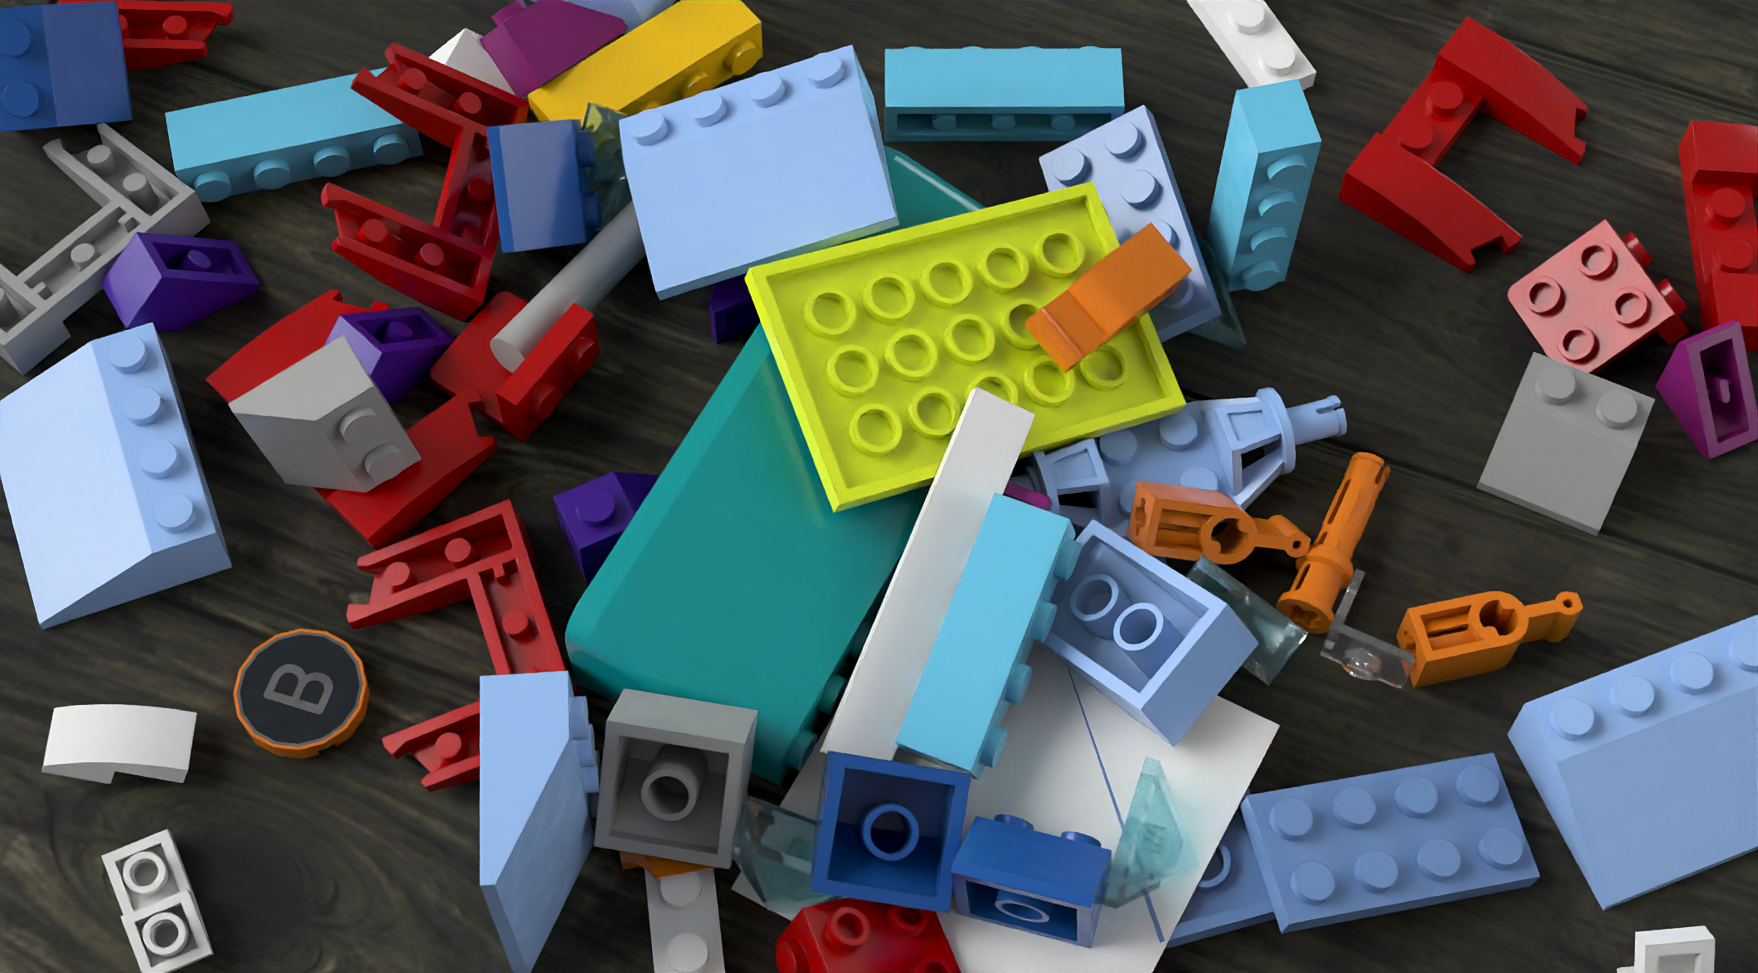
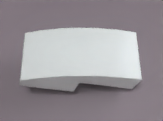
[42,704,197,784]
[101,829,213,973]

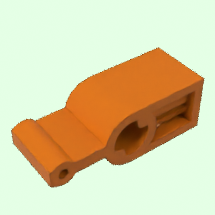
[1024,223,1192,373]
[1126,480,1311,565]
[1396,591,1583,688]

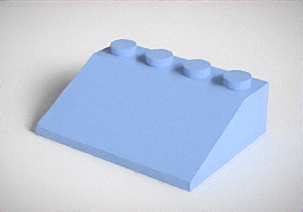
[619,45,899,300]
[0,322,232,629]
[1507,615,1758,911]
[480,671,601,973]

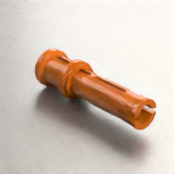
[1276,452,1390,634]

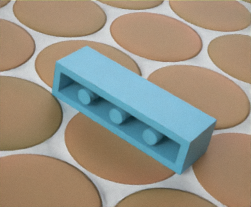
[885,46,1125,142]
[165,67,424,202]
[1206,79,1322,292]
[895,493,1081,780]

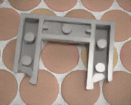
[0,122,211,375]

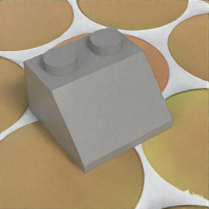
[228,335,422,493]
[1476,352,1655,536]
[594,688,758,869]

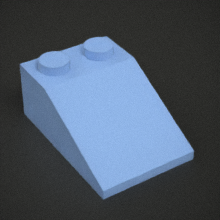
[1034,519,1259,747]

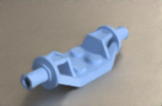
[1008,387,1347,545]

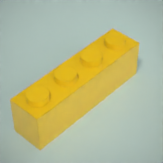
[528,0,763,165]

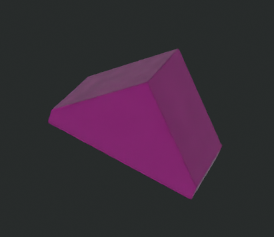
[1655,320,1758,459]

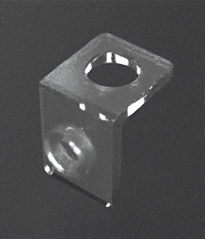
[1320,568,1416,689]

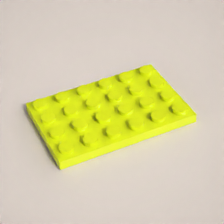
[744,181,1186,513]

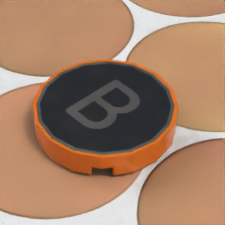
[233,628,370,759]

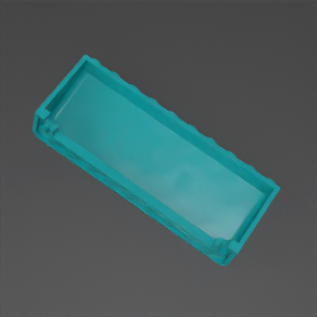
[565,145,986,787]

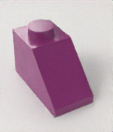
[480,0,629,98]

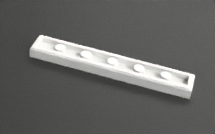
[819,387,1036,761]

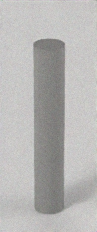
[490,199,646,373]

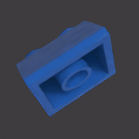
[0,1,133,132]
[487,119,602,253]
[810,750,971,914]
[950,814,1112,949]

